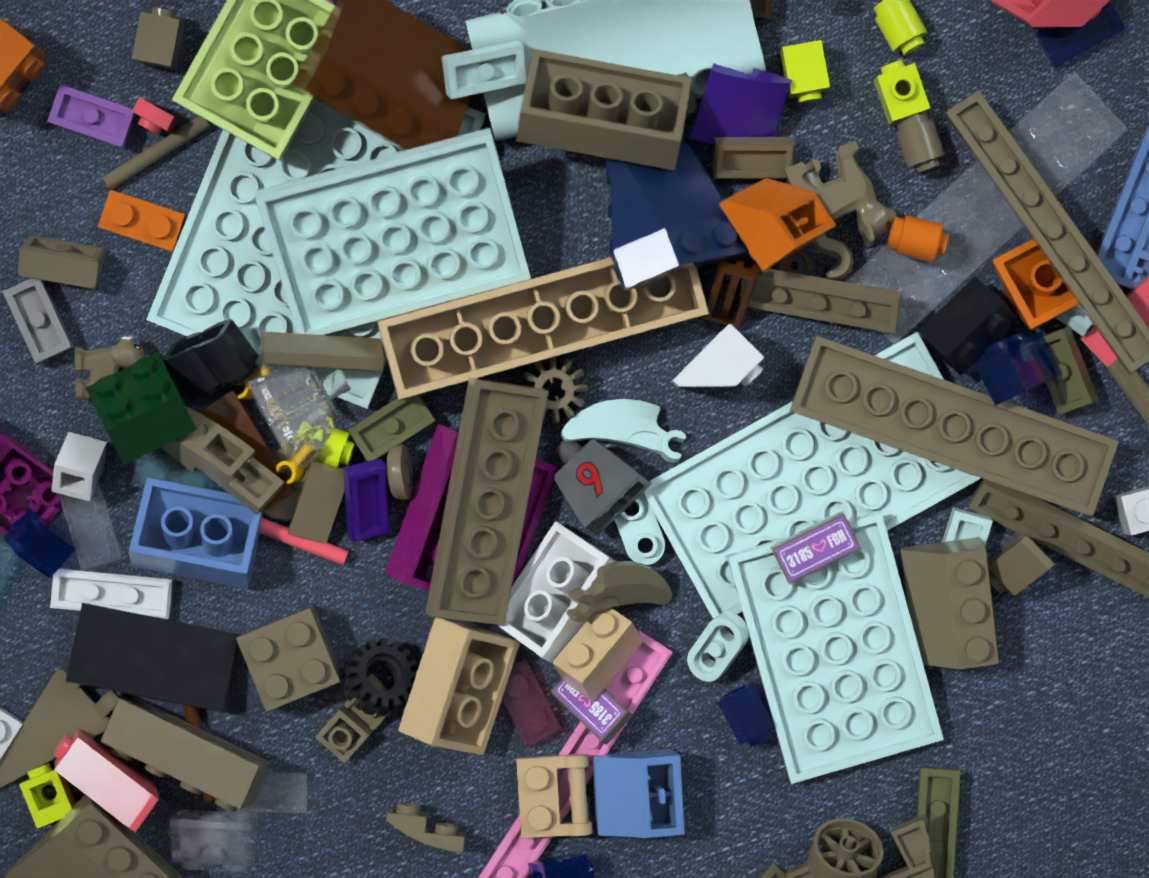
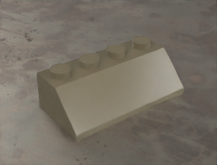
[516,49,692,170]

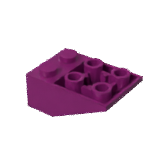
[0,428,69,550]

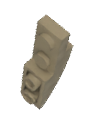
[161,407,284,515]

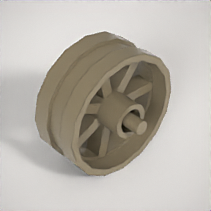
[807,818,884,878]

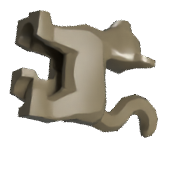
[784,141,897,281]

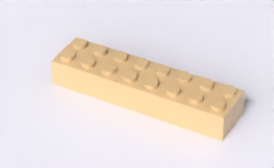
[377,257,709,399]

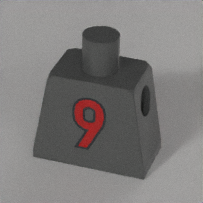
[554,439,652,536]

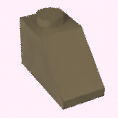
[987,533,1055,596]

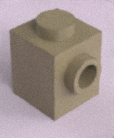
[132,8,185,71]

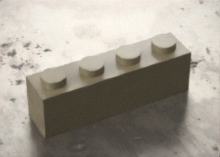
[100,696,271,812]

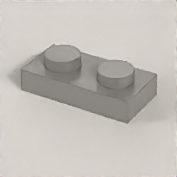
[2,278,74,364]

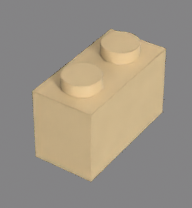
[552,608,643,702]

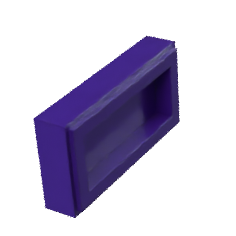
[343,459,390,542]

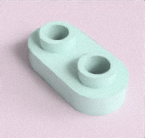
[615,493,665,565]
[687,612,749,682]

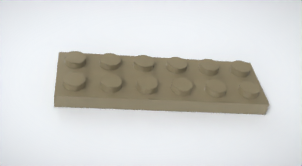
[425,377,548,625]

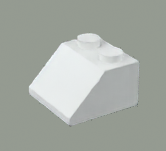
[671,324,764,387]

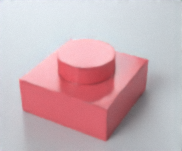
[132,97,180,136]

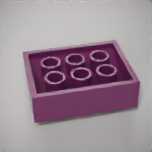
[385,424,558,591]

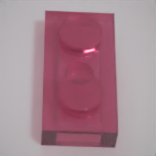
[502,658,562,747]

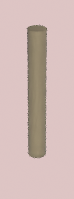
[102,116,211,190]

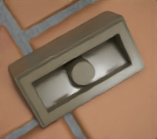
[18,235,107,288]

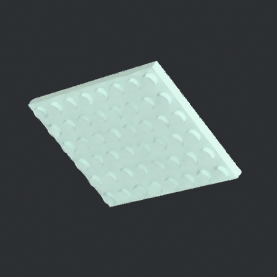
[146,100,486,409]

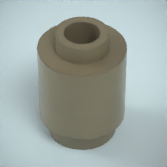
[895,111,945,173]

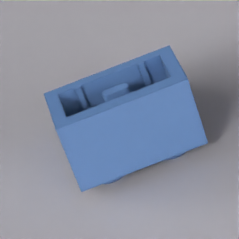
[592,749,685,838]

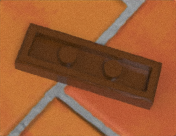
[201,390,297,512]

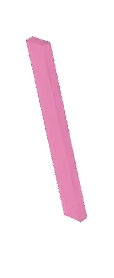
[478,630,673,878]

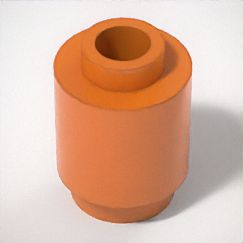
[887,215,948,263]

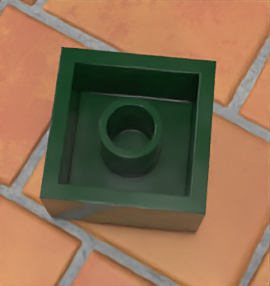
[86,352,197,465]

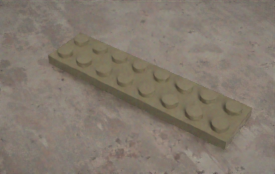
[789,335,1119,517]

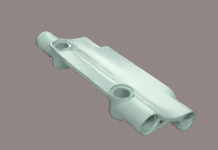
[466,0,766,141]

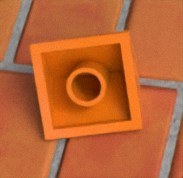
[992,239,1079,331]

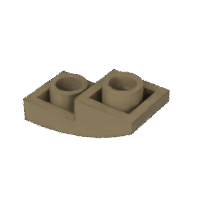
[315,673,391,763]
[386,803,466,853]

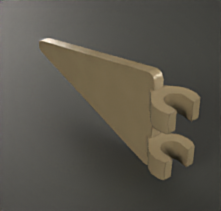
[0,668,127,788]

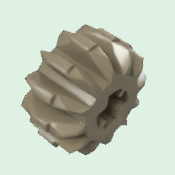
[524,356,588,423]

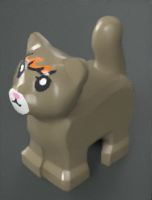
[75,336,146,400]

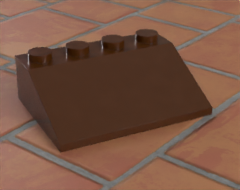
[291,0,472,151]

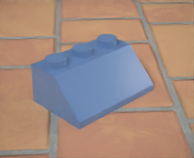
[129,477,263,589]

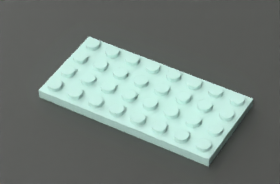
[643,332,981,619]

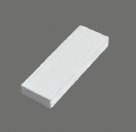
[50,568,174,619]

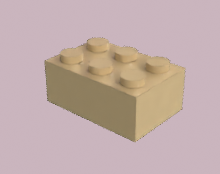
[398,617,520,755]

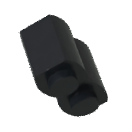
[162,319,259,397]

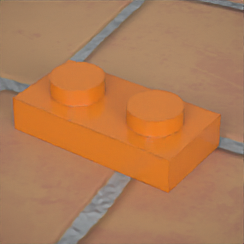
[98,190,187,252]

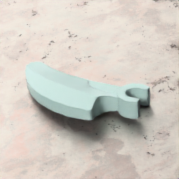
[561,399,686,463]

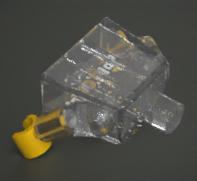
[232,364,351,484]

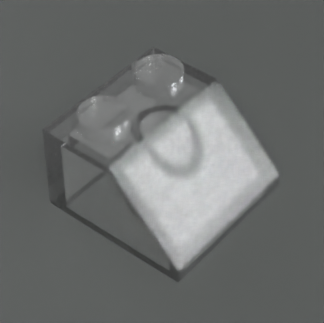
[170,809,259,872]

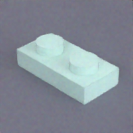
[442,40,527,99]

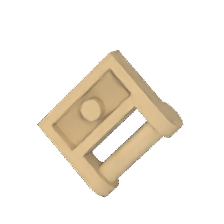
[516,754,593,838]

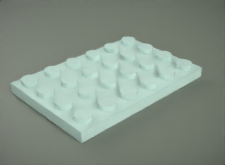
[255,128,531,335]
[727,511,944,784]

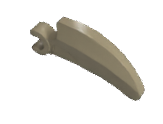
[567,561,672,622]

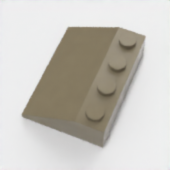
[5,794,184,878]

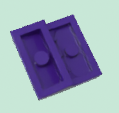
[690,63,792,145]

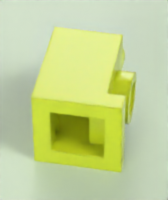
[19,763,77,829]

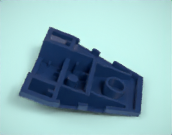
[606,133,757,290]

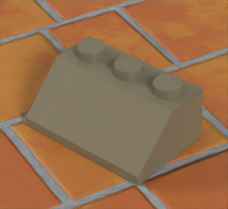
[900,537,999,670]

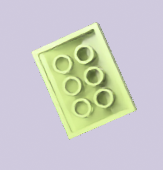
[172,0,335,162]

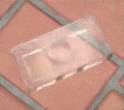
[59,483,122,570]

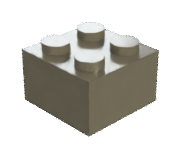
[236,605,344,712]

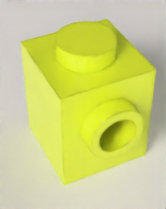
[874,60,930,125]

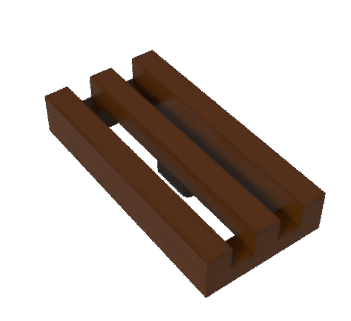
[702,260,760,329]

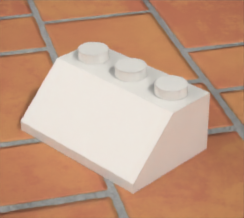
[498,521,617,664]

